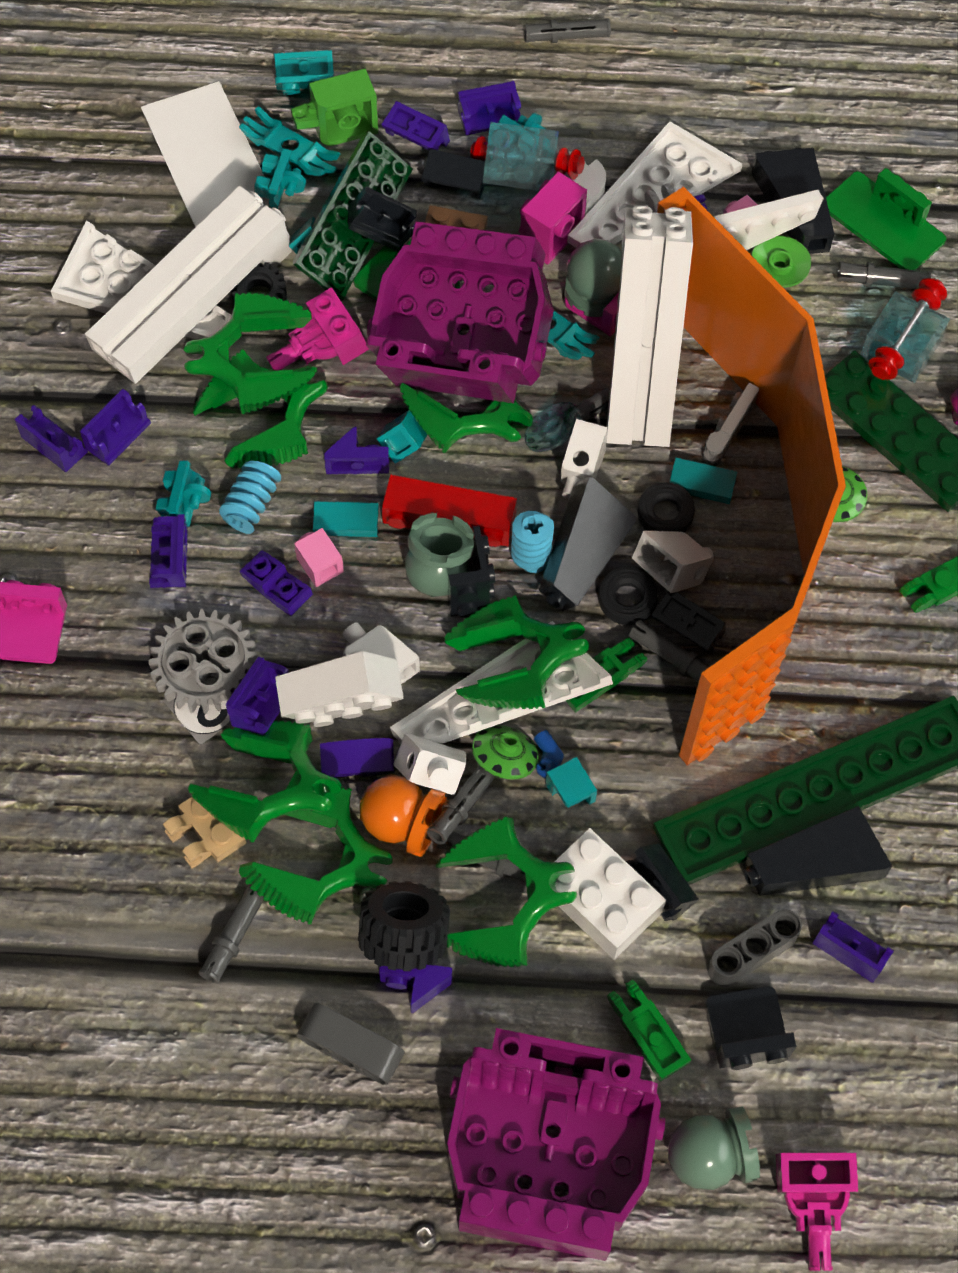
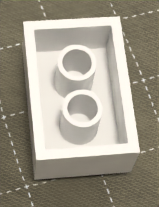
[275,651,404,727]
[554,828,666,960]

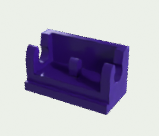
[458,81,521,135]
[381,101,450,150]
[80,389,151,466]
[14,405,88,472]
[149,514,188,588]
[225,656,289,736]
[813,911,894,983]

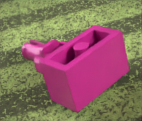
[266,287,369,371]
[775,1153,858,1271]

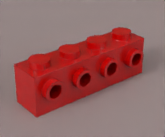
[382,474,517,547]

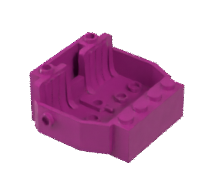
[366,221,554,403]
[447,1028,666,1261]

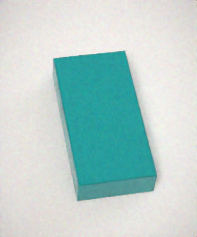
[670,457,737,505]
[313,501,379,537]

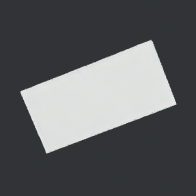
[141,81,280,227]

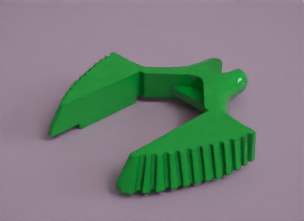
[184,293,315,414]
[192,349,328,468]
[400,383,533,453]
[444,595,589,709]
[188,721,341,843]
[239,787,393,925]
[436,817,577,968]

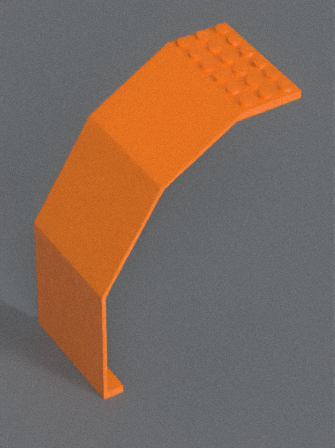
[657,187,846,766]

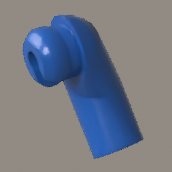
[534,730,564,779]

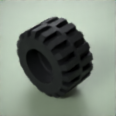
[358,881,450,971]

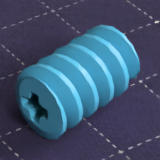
[219,461,281,534]
[511,511,554,574]

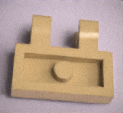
[163,797,246,869]

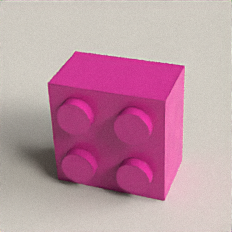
[519,172,587,265]

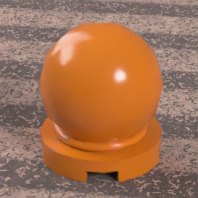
[360,774,447,857]

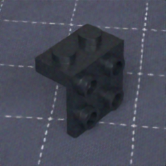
[448,525,495,618]
[706,986,797,1070]

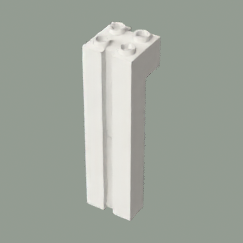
[85,185,292,384]
[606,205,693,447]

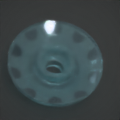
[525,402,580,452]

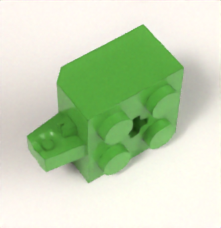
[291,68,378,146]

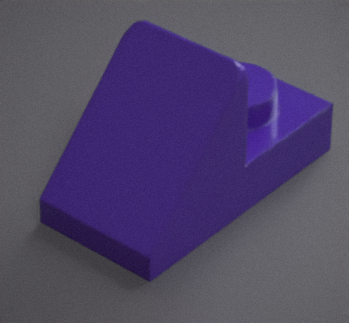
[324,426,389,474]
[379,965,452,1013]

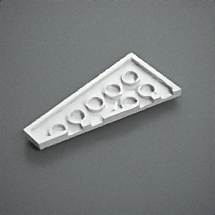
[567,122,742,248]
[714,189,824,250]
[51,220,232,340]
[390,621,613,744]

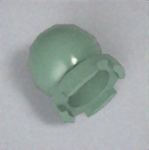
[565,239,622,317]
[405,513,474,597]
[668,1106,760,1190]

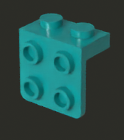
[274,50,334,95]

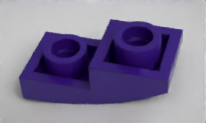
[239,550,313,616]
[320,738,395,778]

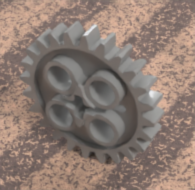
[148,609,258,714]

